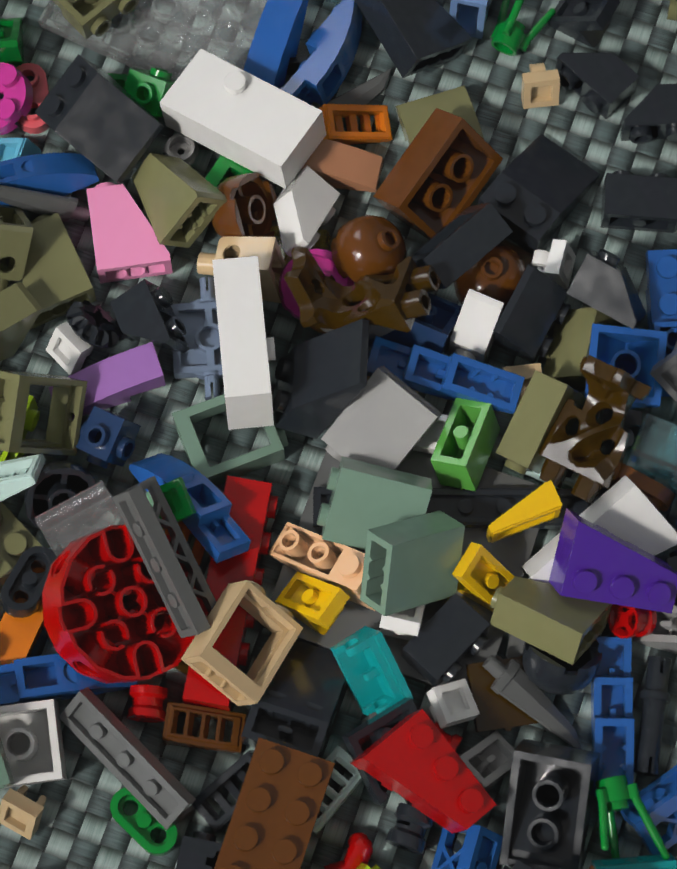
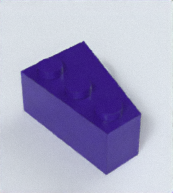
[549,508,677,614]

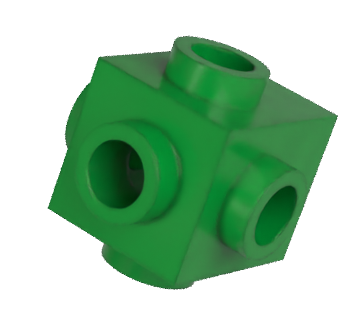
[124,67,176,121]

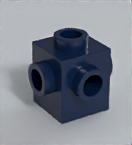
[76,406,141,469]

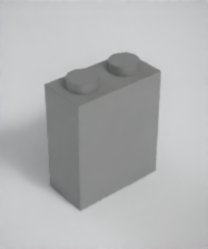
[321,365,442,470]

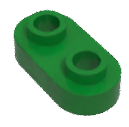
[110,787,179,856]

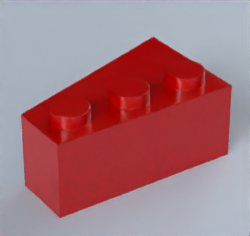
[350,708,497,834]

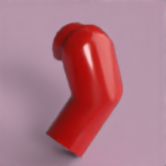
[324,832,373,869]

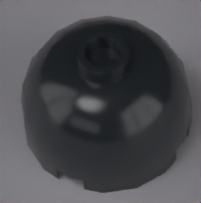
[24,460,102,539]
[522,639,602,695]

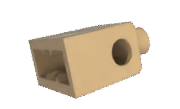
[197,236,286,303]

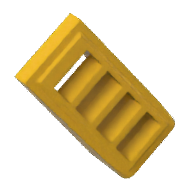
[486,480,563,543]

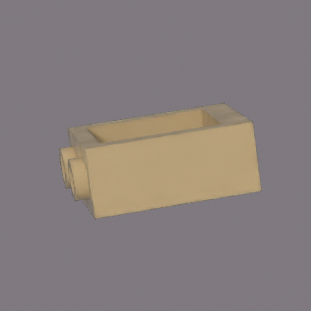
[181,580,303,706]

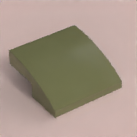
[395,86,484,145]

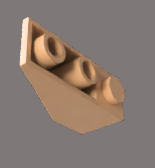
[268,522,375,611]

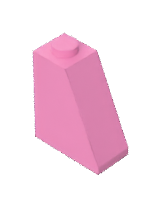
[87,182,173,284]

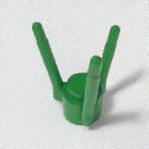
[490,0,556,56]
[595,775,670,860]

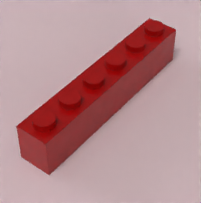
[182,475,279,711]

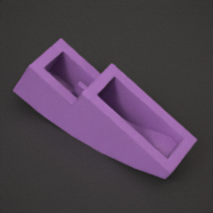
[49,342,166,419]

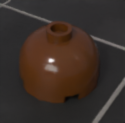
[211,172,277,238]
[331,215,407,283]
[454,243,526,311]

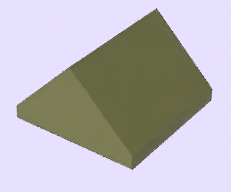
[543,307,628,391]

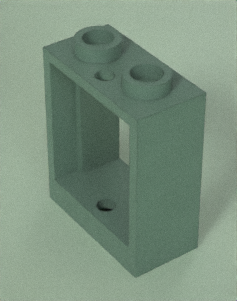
[172,394,289,486]

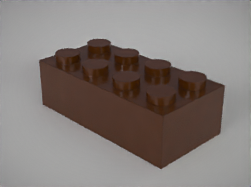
[214,737,335,869]

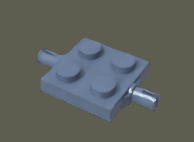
[171,277,223,400]

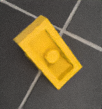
[452,542,515,612]
[275,571,350,635]

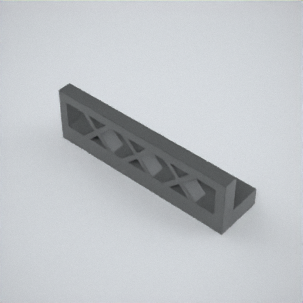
[112,476,216,638]
[59,687,196,830]

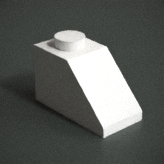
[448,288,504,363]

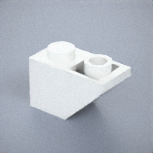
[273,165,340,257]

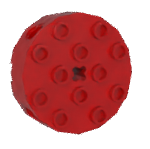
[42,524,204,684]

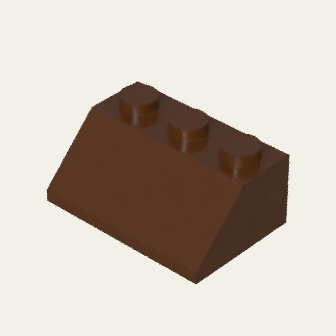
[373,108,503,240]

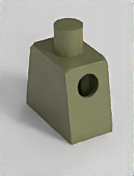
[0,205,34,292]

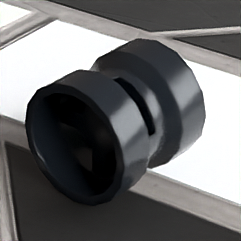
[385,803,434,855]

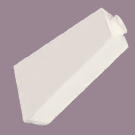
[521,475,677,583]

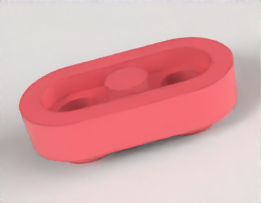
[17,63,49,134]

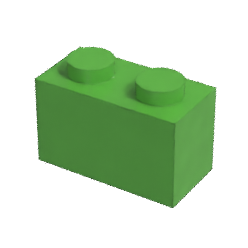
[430,398,500,491]

